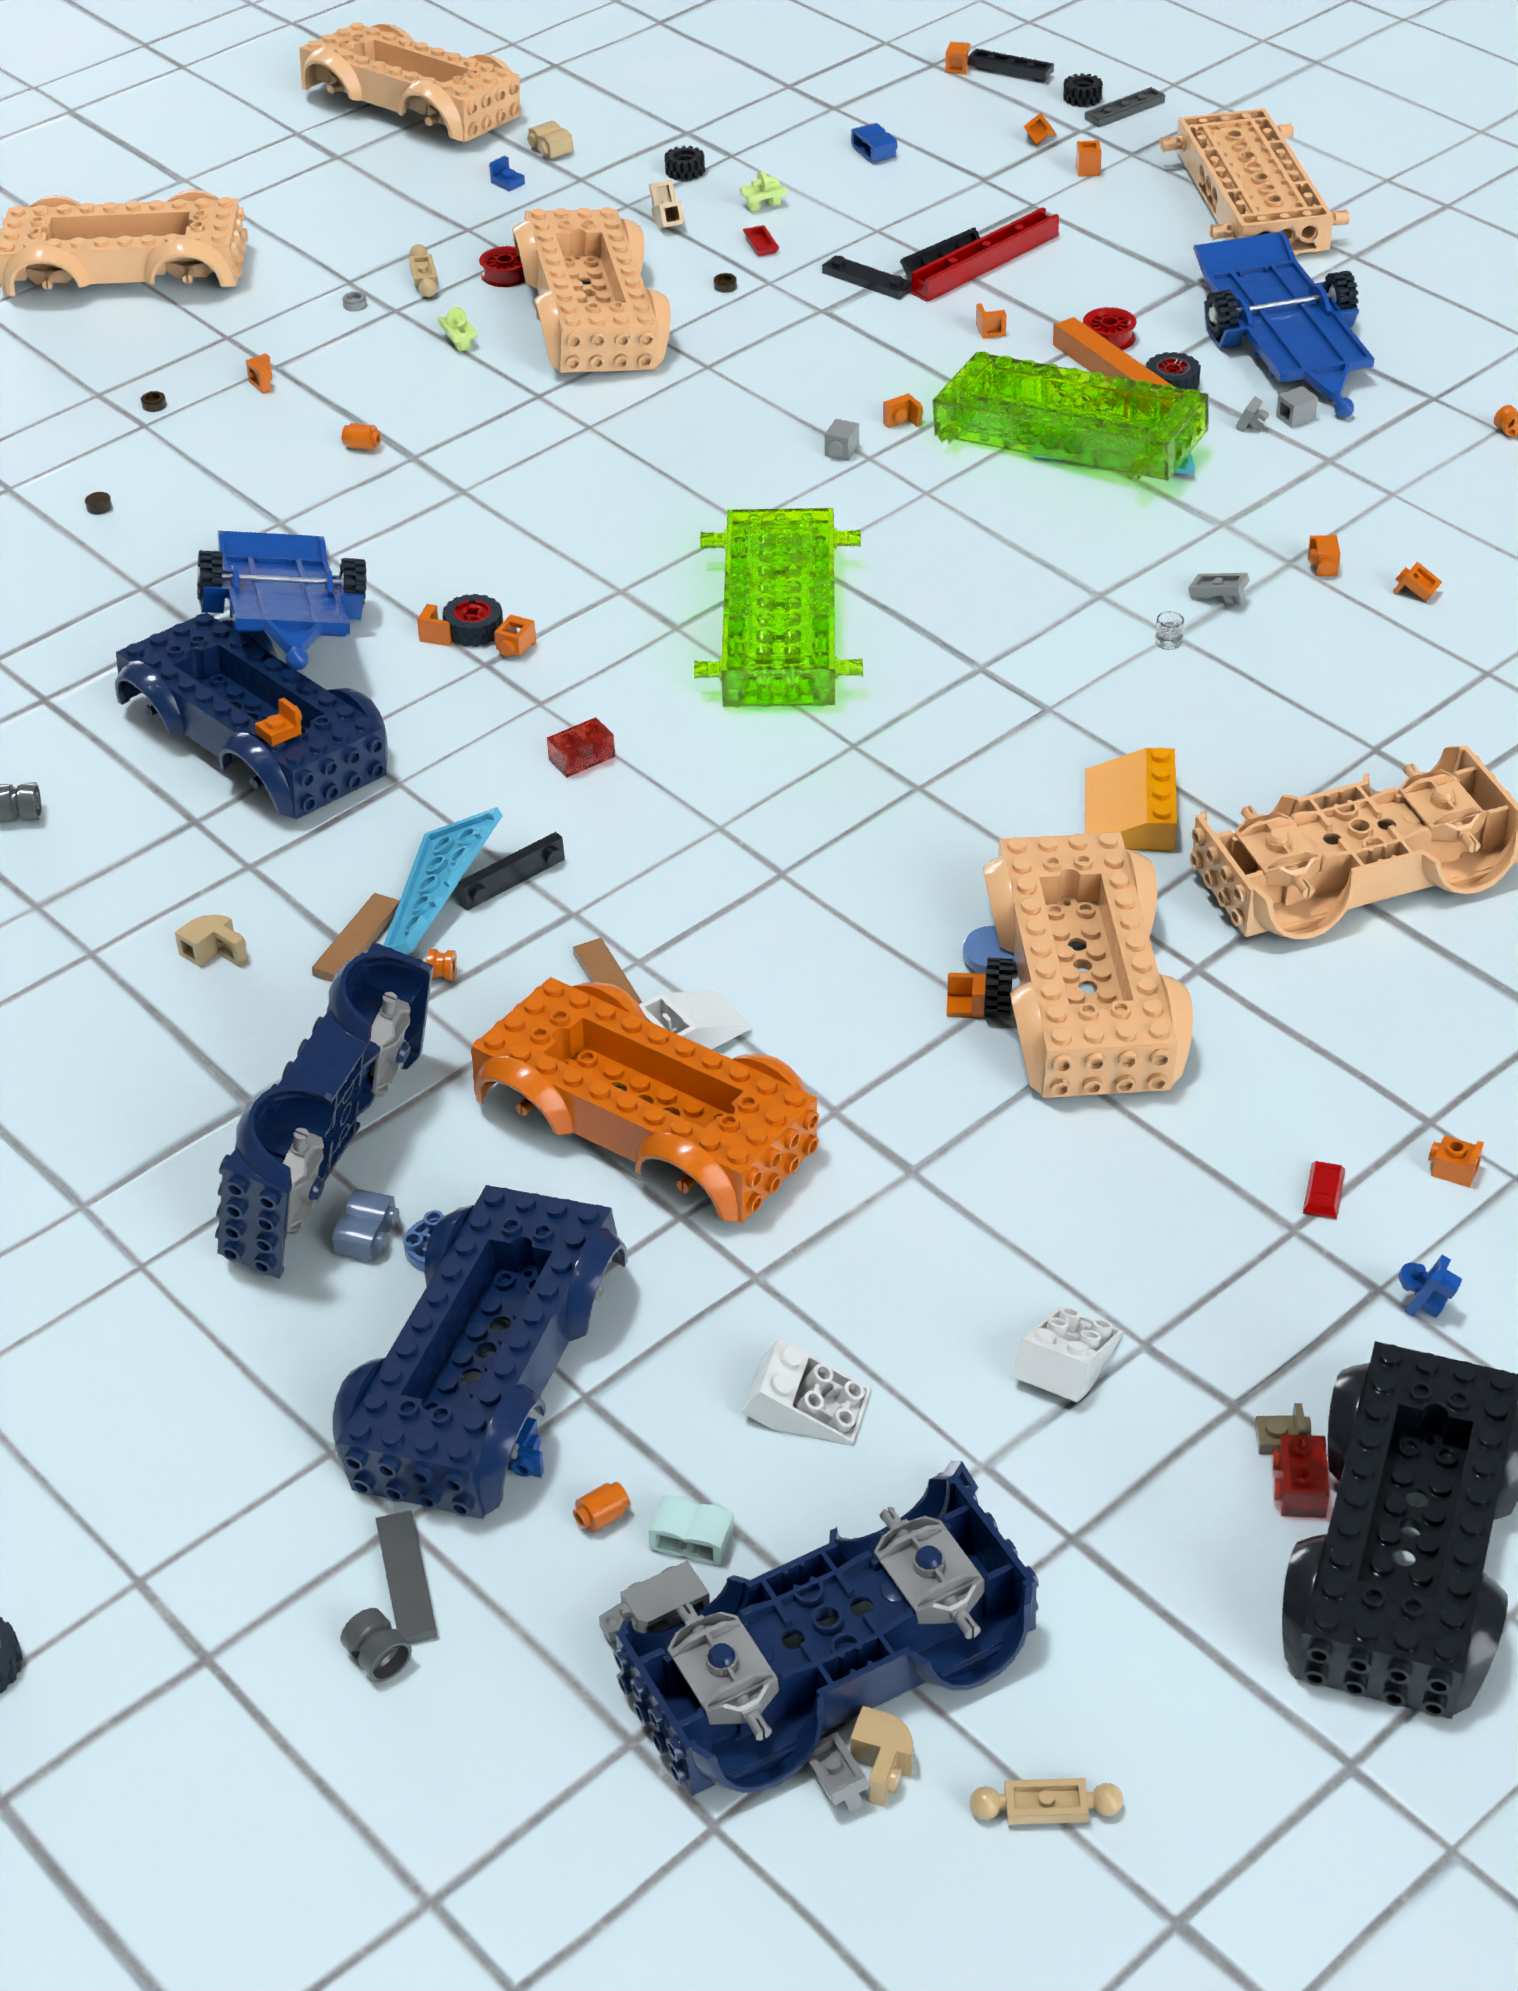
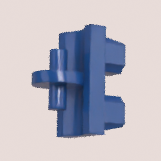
[1398,1254,1463,1318]

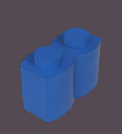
[851,123,898,163]

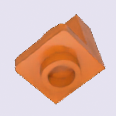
[246,353,272,394]
[883,393,923,428]
[1393,562,1442,602]
[255,698,302,746]

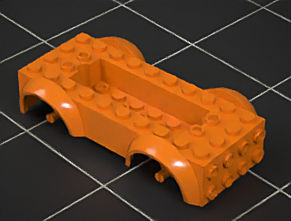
[471,977,819,1223]

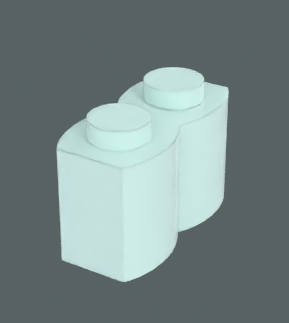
[649,1495,734,1565]

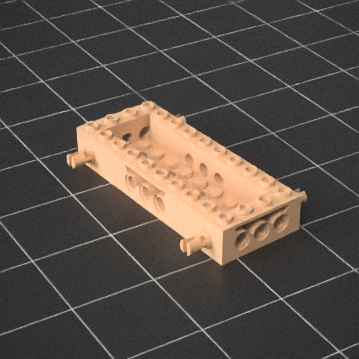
[1160,108,1350,256]

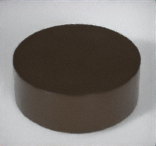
[713,273,737,293]
[141,391,167,412]
[85,492,112,514]

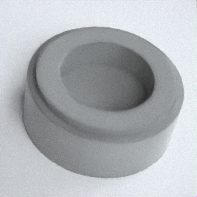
[342,291,367,311]

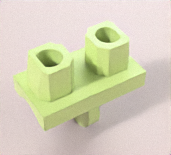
[740,171,787,212]
[438,307,477,351]

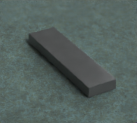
[1085,87,1165,127]
[375,1510,437,1644]

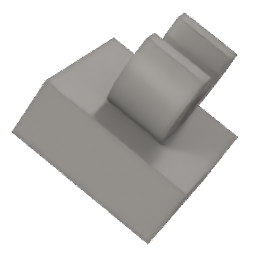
[1235,396,1269,432]

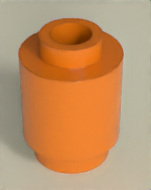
[342,423,381,451]
[573,1482,630,1533]

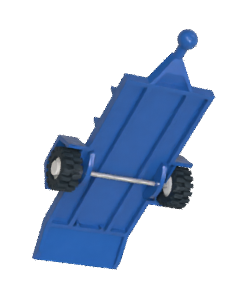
[1193,231,1375,418]
[197,530,367,670]

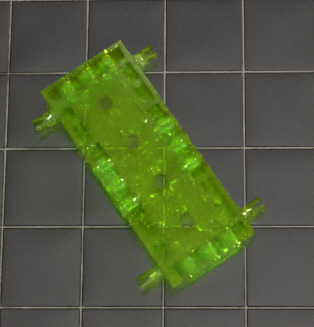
[932,352,1209,481]
[694,508,863,708]

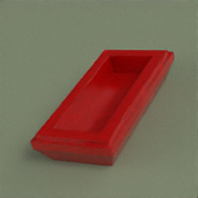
[743,225,779,256]
[1303,1161,1345,1219]

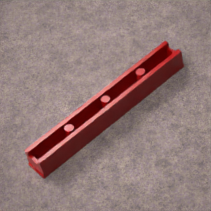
[911,207,1059,302]

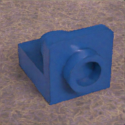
[489,155,525,192]
[508,1417,544,1478]

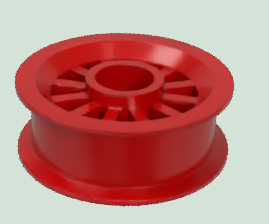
[479,246,525,287]
[1083,307,1137,350]

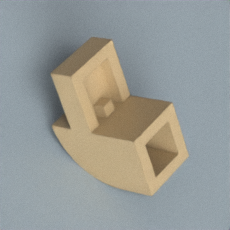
[648,180,685,229]
[175,915,248,967]
[850,1706,913,1807]

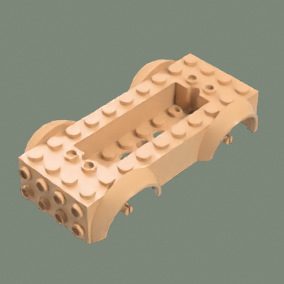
[299,22,521,143]
[0,189,248,296]
[512,207,671,373]
[1190,745,1518,940]
[983,832,1193,1098]

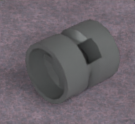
[0,782,42,822]
[340,1608,412,1682]

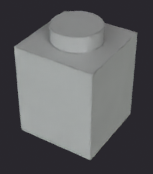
[1276,386,1318,428]
[824,419,859,460]

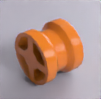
[1494,405,1518,437]
[426,949,457,981]

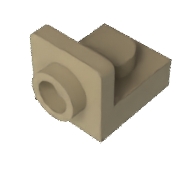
[1255,1403,1311,1454]

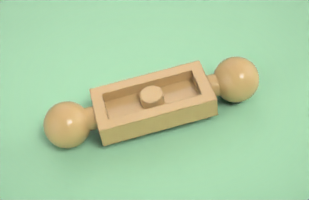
[408,244,438,298]
[970,1778,1123,1825]

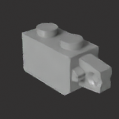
[599,1561,710,1642]

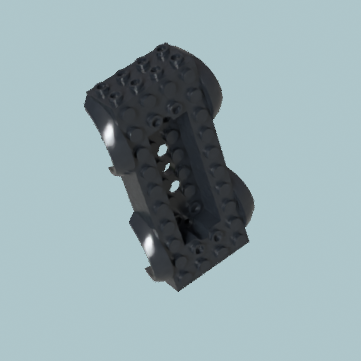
[1282,1341,1518,1719]

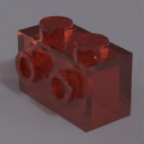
[547,717,615,778]
[1271,1434,1330,1518]

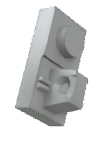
[1188,573,1250,605]
[807,1732,870,1812]

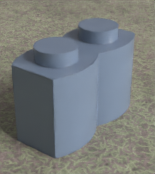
[332,1189,399,1262]

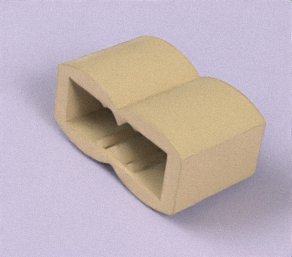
[527,120,574,159]

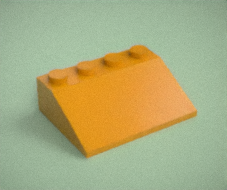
[1085,747,1177,851]

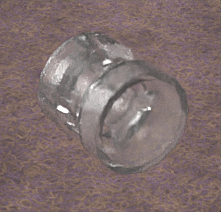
[1155,611,1184,650]

